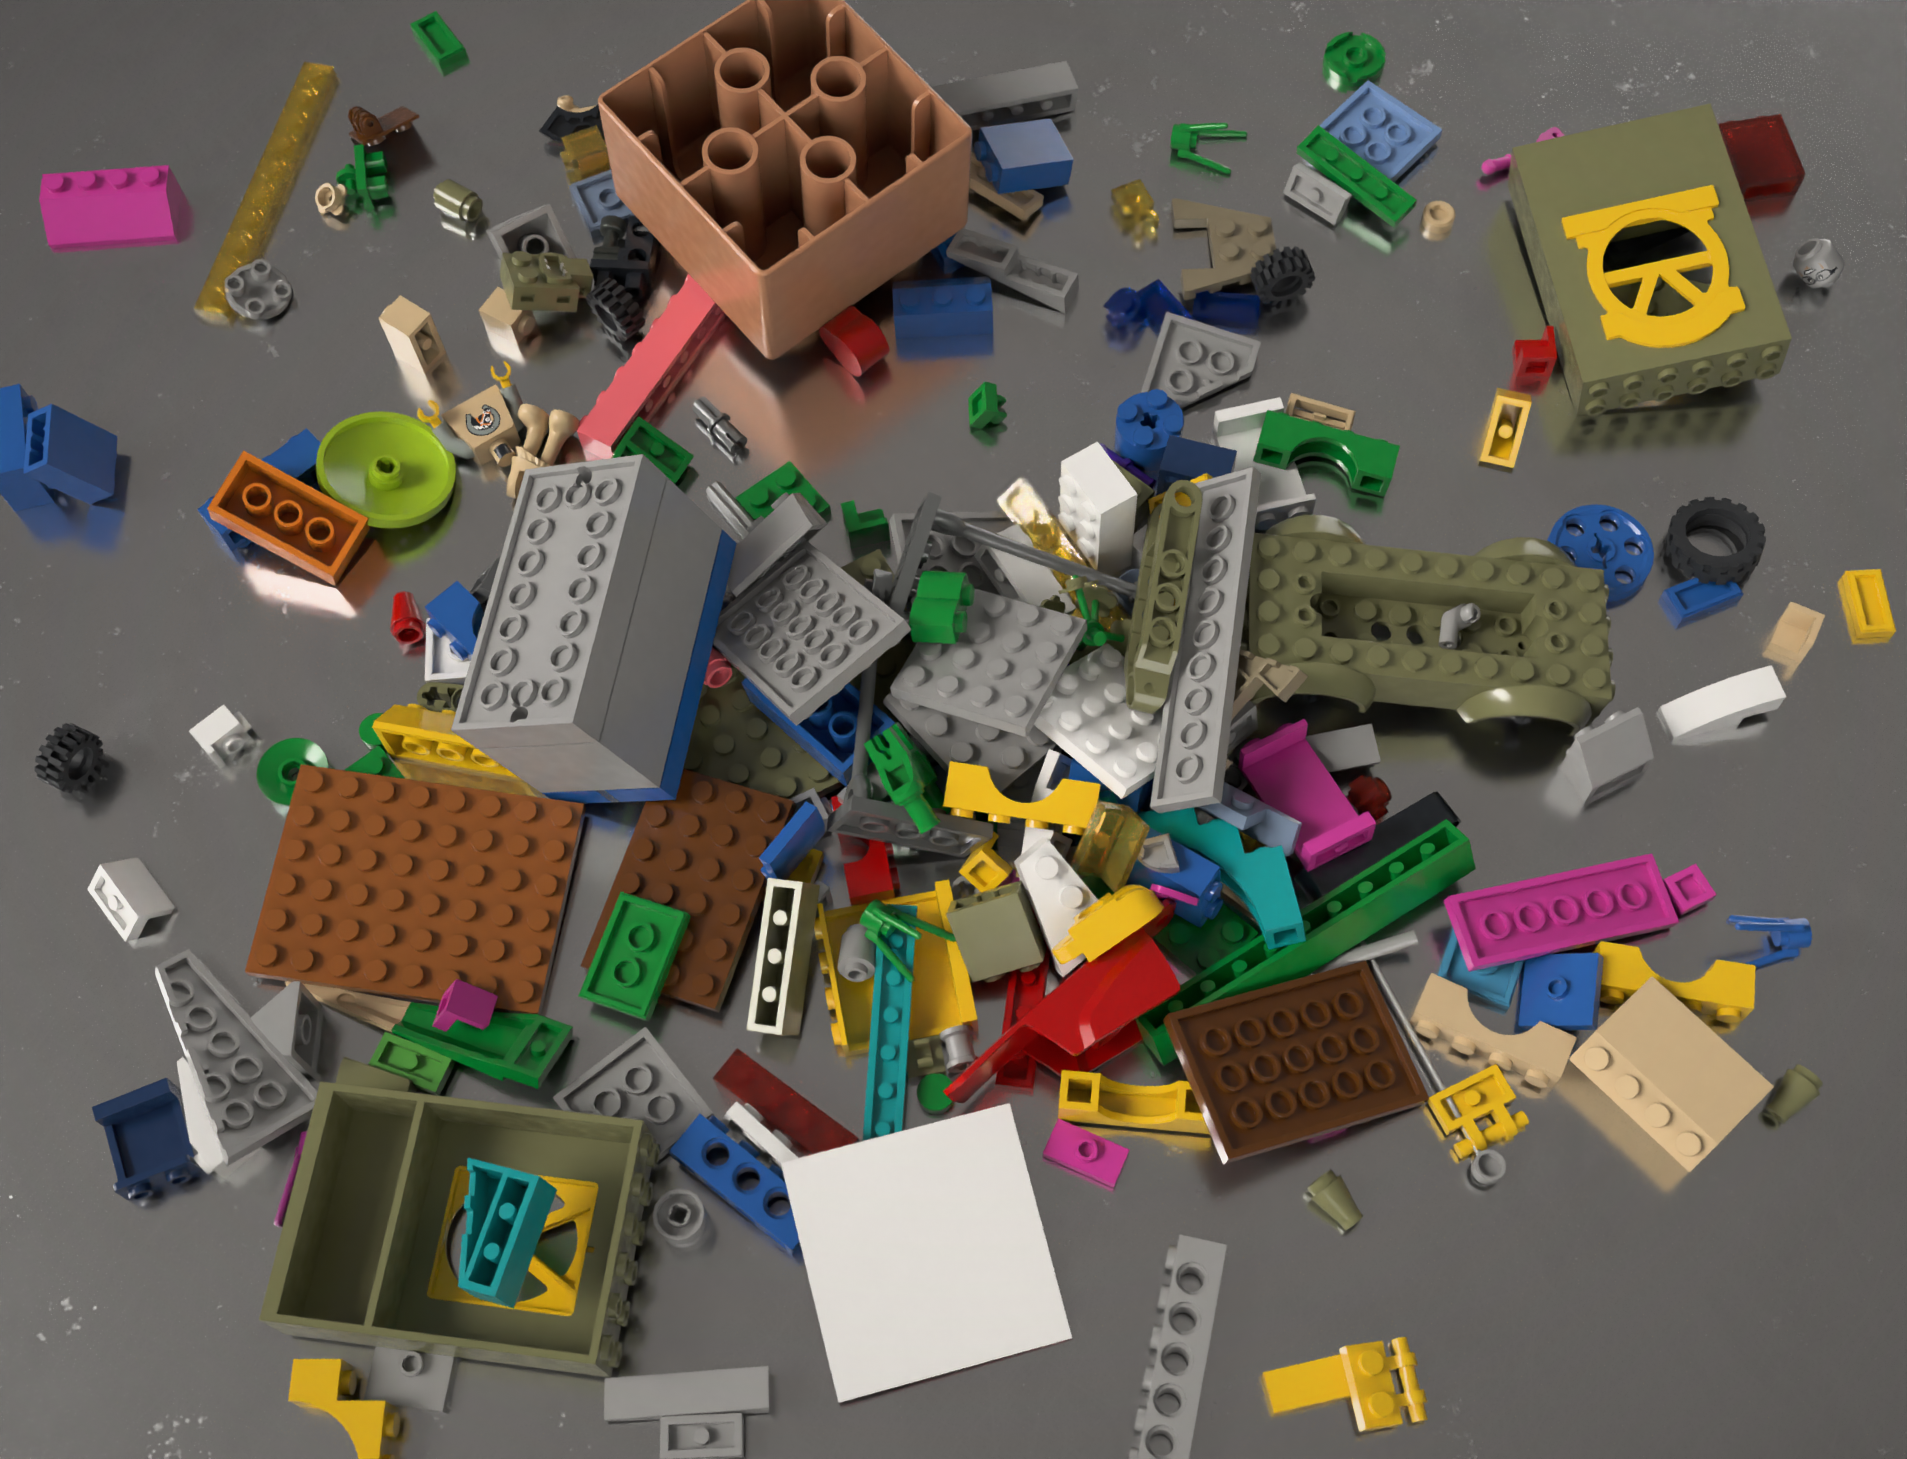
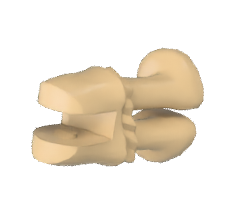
[506,404,580,499]

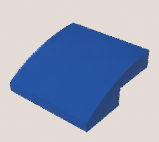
[759,801,825,880]

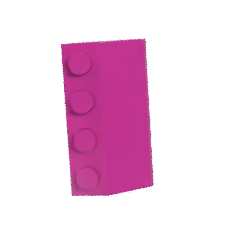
[39,165,182,249]

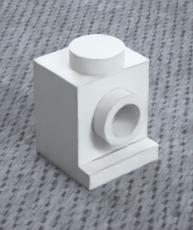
[189,704,252,769]

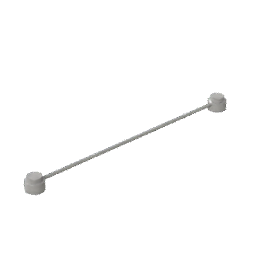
[1360,940,1506,1185]

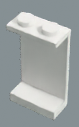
[1212,397,1316,530]

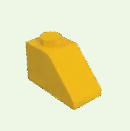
[1480,388,1532,468]

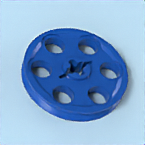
[1547,504,1654,603]

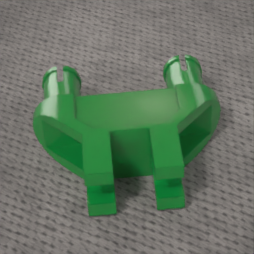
[864,722,951,835]

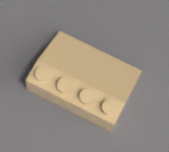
[1569,976,1774,1173]

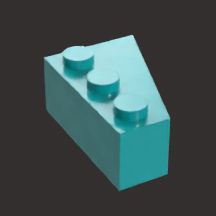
[458,1158,557,1308]

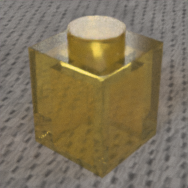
[560,125,611,181]

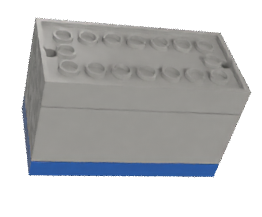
[451,454,737,803]

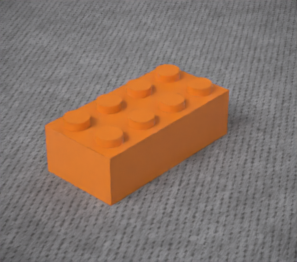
[207,450,370,586]

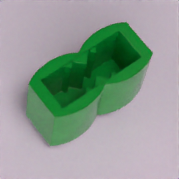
[909,571,975,644]

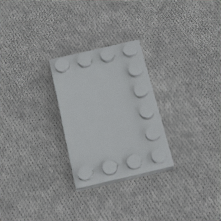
[712,541,911,726]

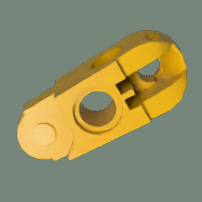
[1051,884,1164,964]

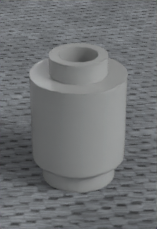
[837,924,877,982]

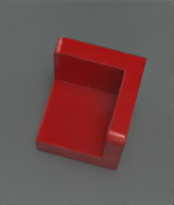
[1513,326,1557,377]

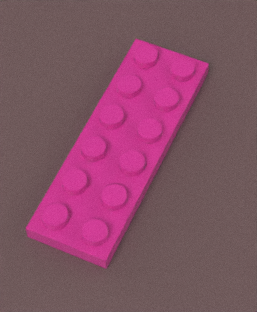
[1444,853,1679,972]

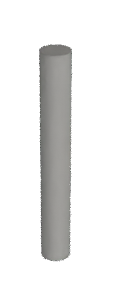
[1309,930,1419,976]

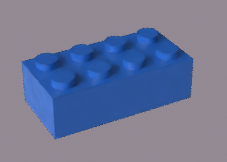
[741,678,895,787]

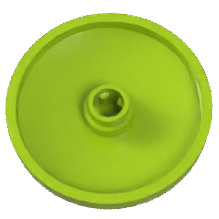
[316,411,456,528]

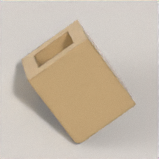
[1766,602,1825,663]

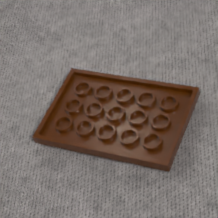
[581,769,797,1012]
[1163,961,1430,1165]

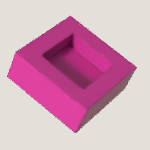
[1663,864,1717,915]

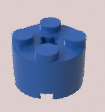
[1115,389,1184,471]

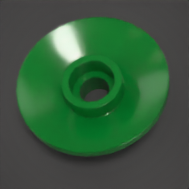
[256,738,329,806]

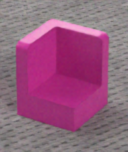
[433,979,498,1032]

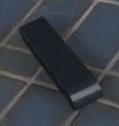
[1295,792,1461,903]

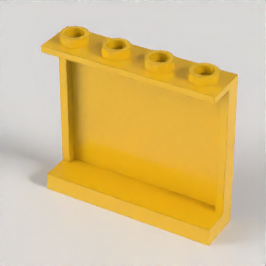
[814,879,978,1057]

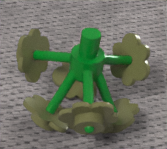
[1039,575,1131,665]

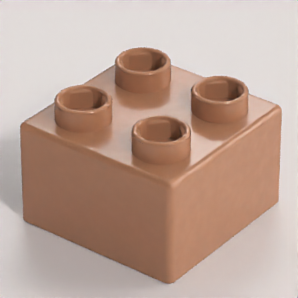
[598,0,972,360]

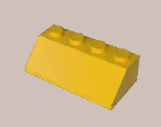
[372,704,524,781]

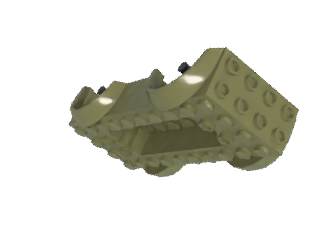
[1240,515,1616,737]

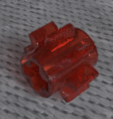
[1346,775,1392,821]

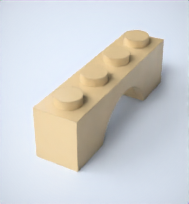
[1409,973,1577,1089]

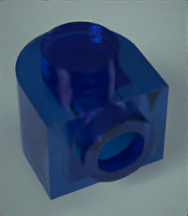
[1103,288,1149,333]

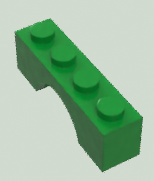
[1253,410,1400,497]

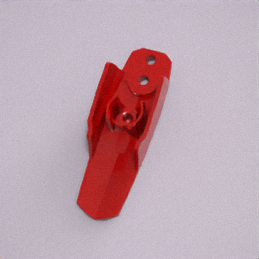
[943,898,1180,1103]

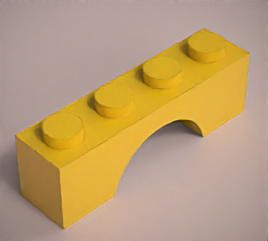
[943,761,1100,835]
[1593,941,1756,1023]
[1058,1070,1210,1134]

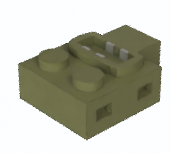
[500,251,593,312]

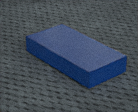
[1661,578,1744,624]

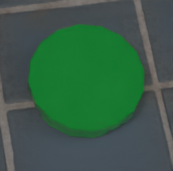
[1323,32,1386,87]

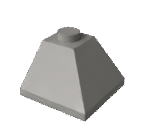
[486,204,576,260]

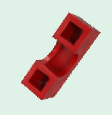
[831,796,901,906]

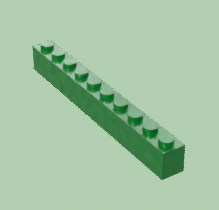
[1135,819,1476,1066]

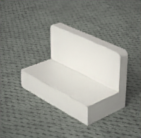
[88,857,174,942]

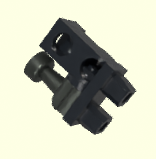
[590,215,661,299]

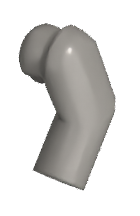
[1439,603,1481,649]

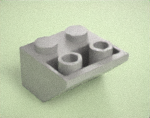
[1560,707,1654,803]

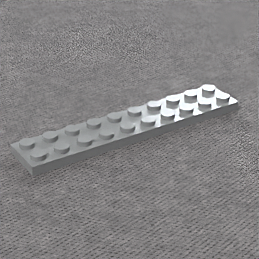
[1150,467,1261,813]

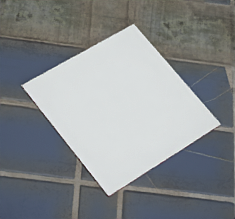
[781,1103,1072,1403]

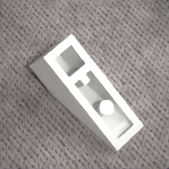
[177,1057,262,1179]

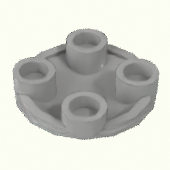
[224,259,292,319]

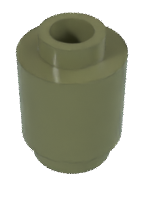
[433,179,483,222]

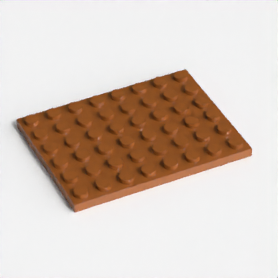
[245,765,586,1015]

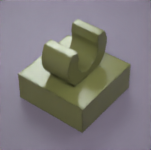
[907,1035,947,1082]

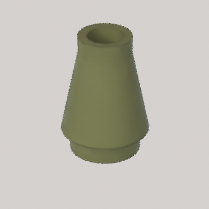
[1765,1064,1823,1124]
[1307,1169,1364,1231]

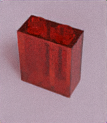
[1718,114,1806,203]

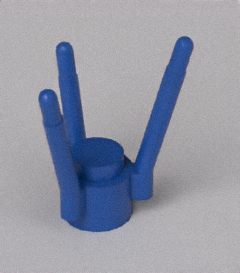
[1728,915,1812,968]

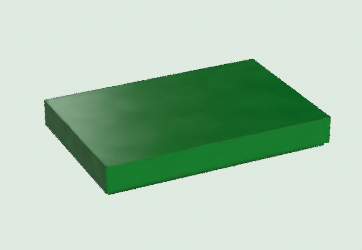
[578,892,691,1022]

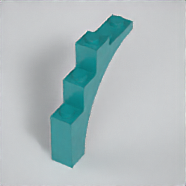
[1085,807,1306,950]

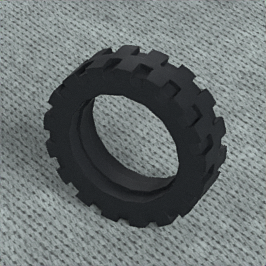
[1665,497,1766,585]

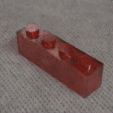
[713,1048,860,1156]

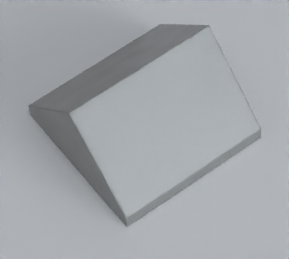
[250,981,322,1078]

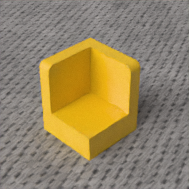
[959,831,1013,892]

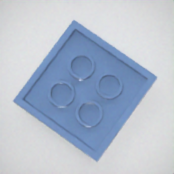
[1319,80,1442,182]

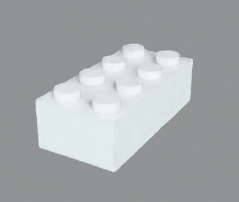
[1057,441,1137,576]

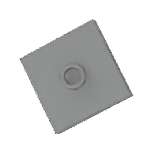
[364,1346,457,1413]

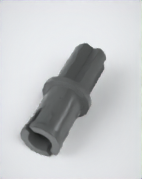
[692,396,747,454]

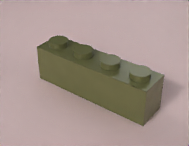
[746,878,820,1035]

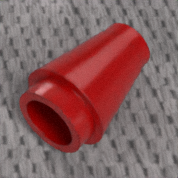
[390,592,426,644]

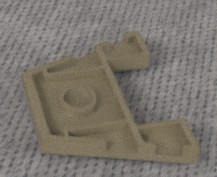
[1171,198,1276,300]
[1225,649,1308,771]

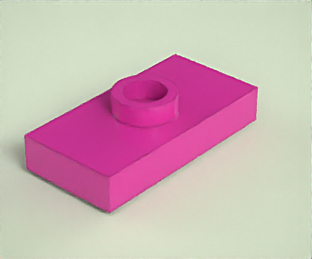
[1043,1118,1130,1188]

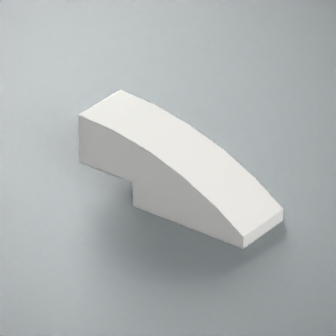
[1658,665,1786,741]

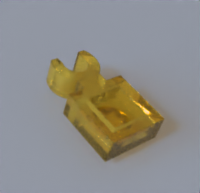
[1111,179,1159,235]

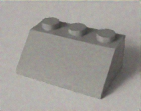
[727,492,827,597]

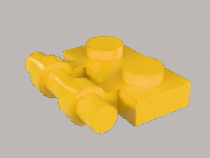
[1427,1064,1529,1158]
[1339,1337,1428,1432]

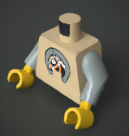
[417,361,524,467]

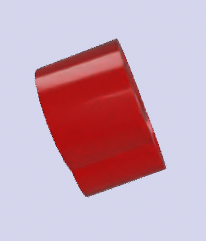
[819,305,890,377]

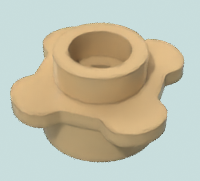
[315,182,347,216]

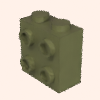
[946,880,1047,982]

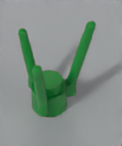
[1171,123,1248,174]
[860,899,956,982]

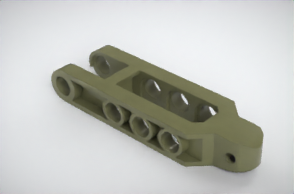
[1123,480,1202,715]

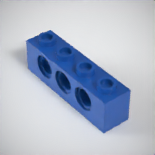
[669,1114,800,1255]

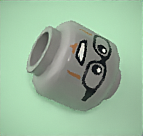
[1793,238,1845,288]

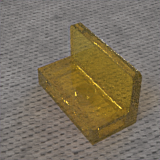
[1070,801,1150,892]

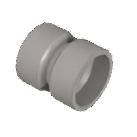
[653,1189,711,1252]

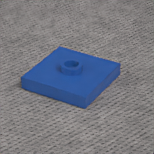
[1518,953,1604,1031]

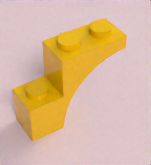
[288,1359,400,1459]

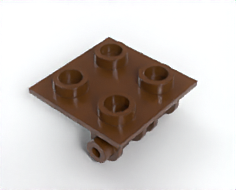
[348,106,420,146]

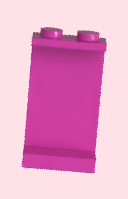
[1238,719,1376,872]

